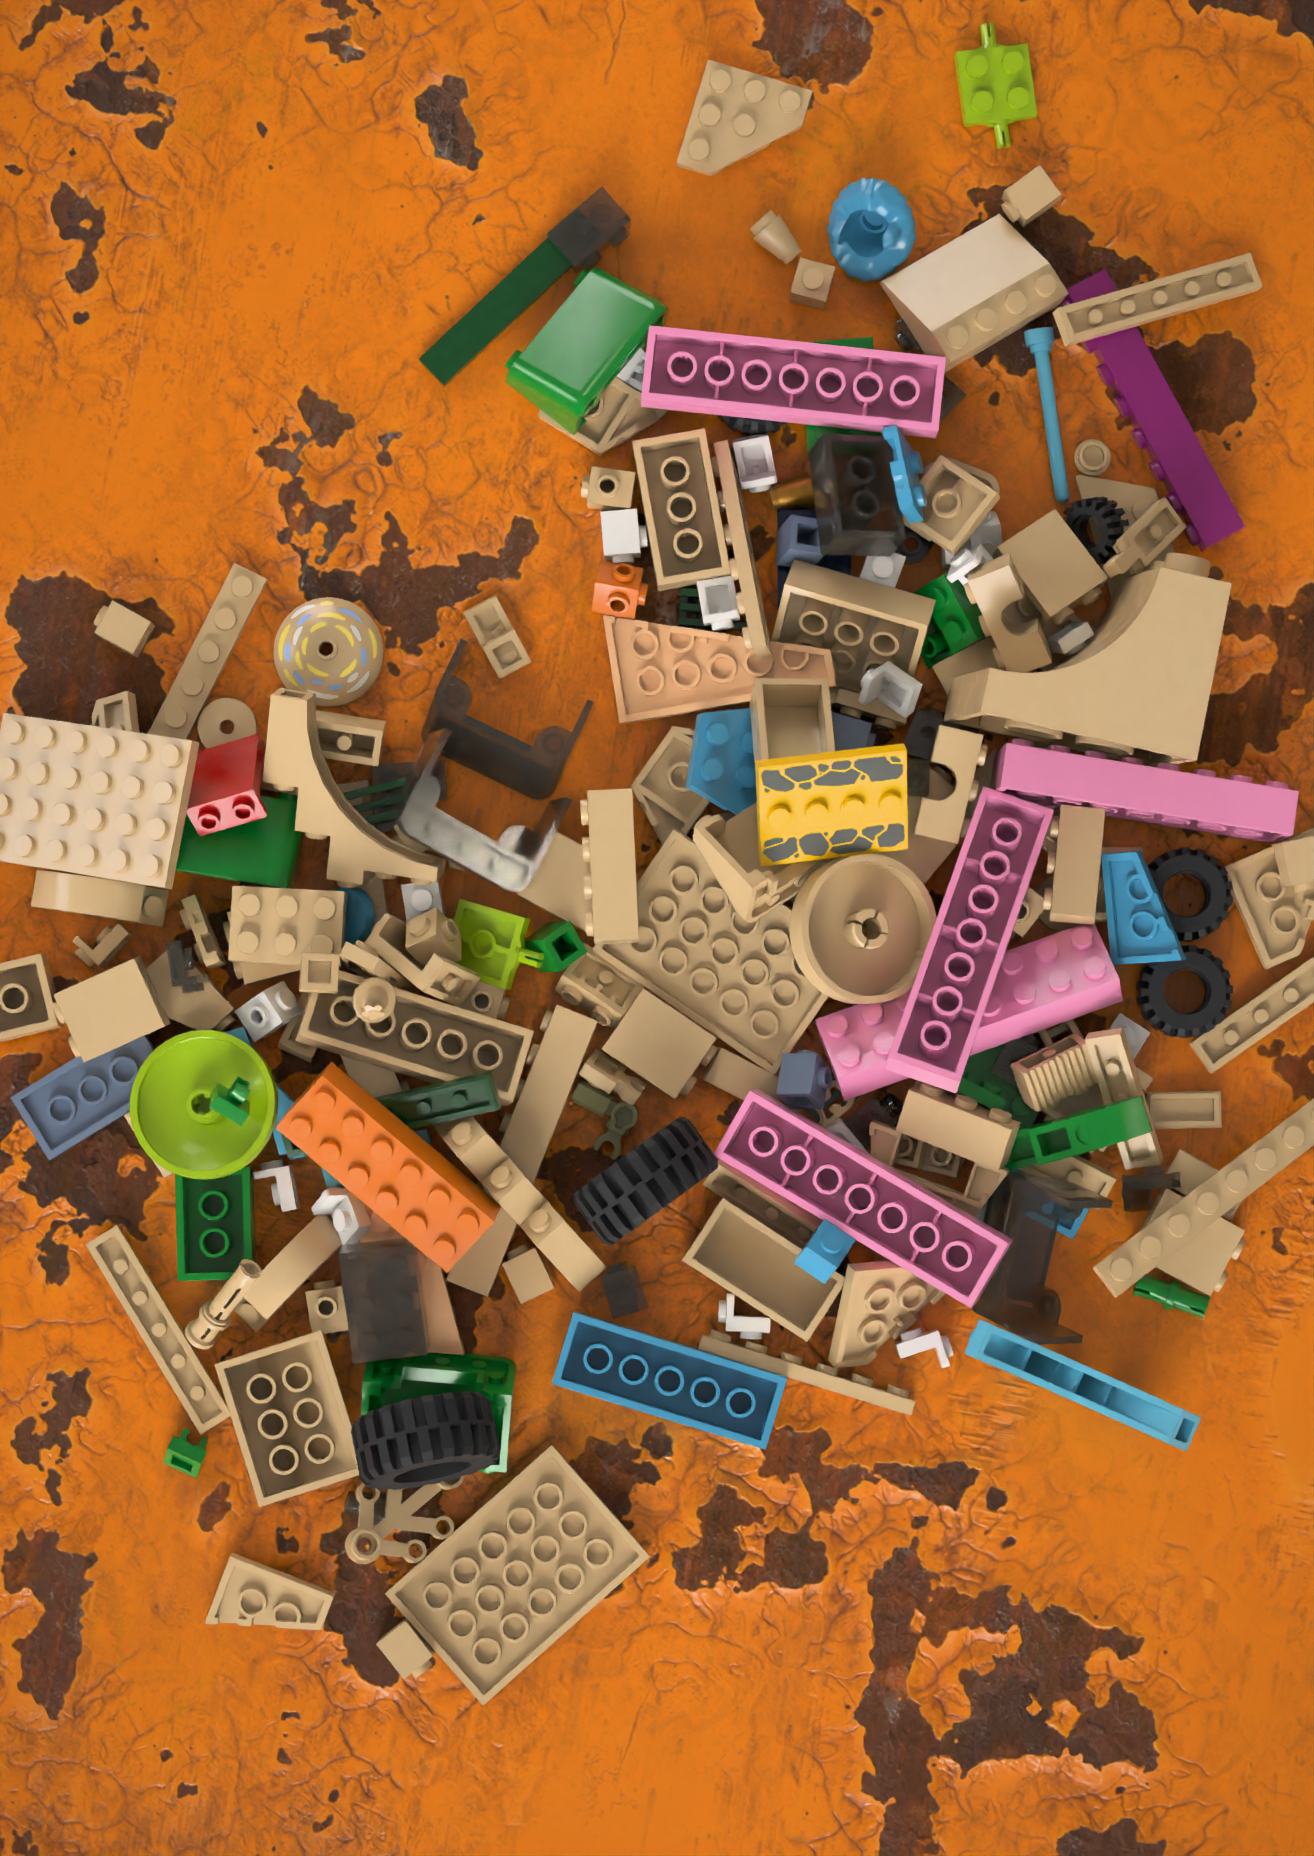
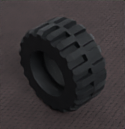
[574,1117,718,1246]
[351,1391,501,1490]

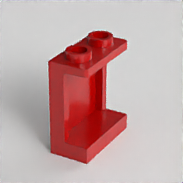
[186,733,267,836]

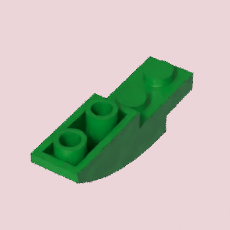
[1005,1095,1153,1171]

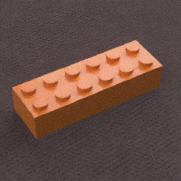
[276,1062,502,1273]

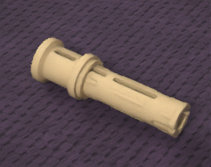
[185,1259,261,1350]

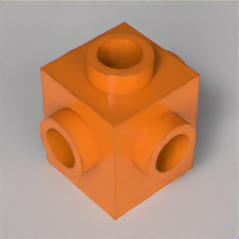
[591,560,648,619]

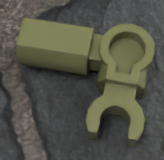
[570,1078,639,1160]

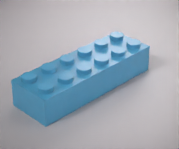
[551,1310,787,1450]

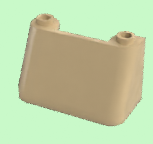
[693,802,840,923]

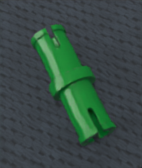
[1132,1275,1210,1319]

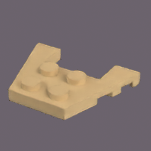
[869,1120,1009,1217]

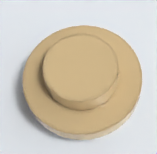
[1074,439,1111,476]

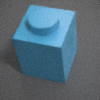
[794,1219,855,1284]

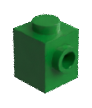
[525,921,587,972]

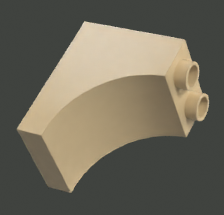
[943,553,1232,767]

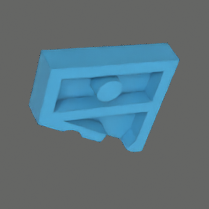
[882,425,927,524]

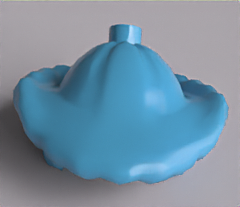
[827,178,917,282]

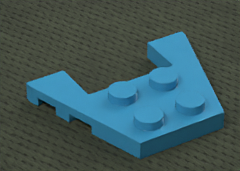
[686,708,757,815]

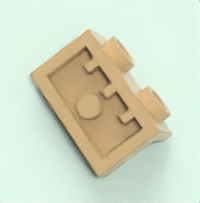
[555,943,644,1029]

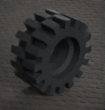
[1063,497,1129,564]

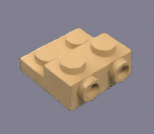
[895,454,1000,556]

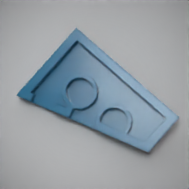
[1101,851,1186,965]

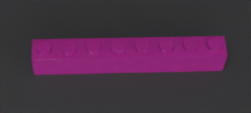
[1062,269,1245,552]

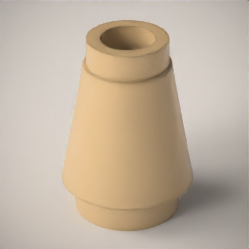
[749,210,802,265]

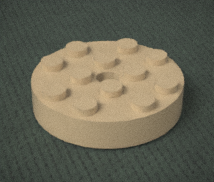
[790,854,937,1004]

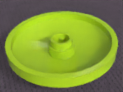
[130,1030,278,1180]

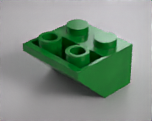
[913,572,988,669]

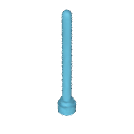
[1024,327,1069,504]

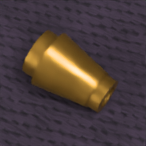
[768,472,824,510]

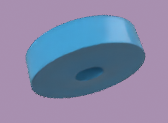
[332,887,375,945]

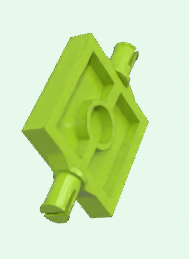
[954,23,1037,149]
[452,899,544,990]

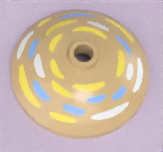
[274,597,384,707]

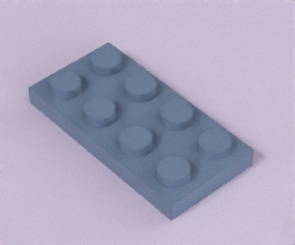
[10,1035,155,1160]

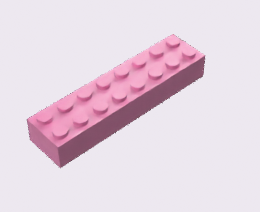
[641,325,946,438]
[990,739,1299,844]
[885,786,1054,1093]
[815,922,1123,1101]
[714,1089,1013,1308]

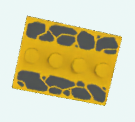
[755,743,908,867]

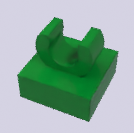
[209,1076,250,1126]
[163,1428,207,1478]

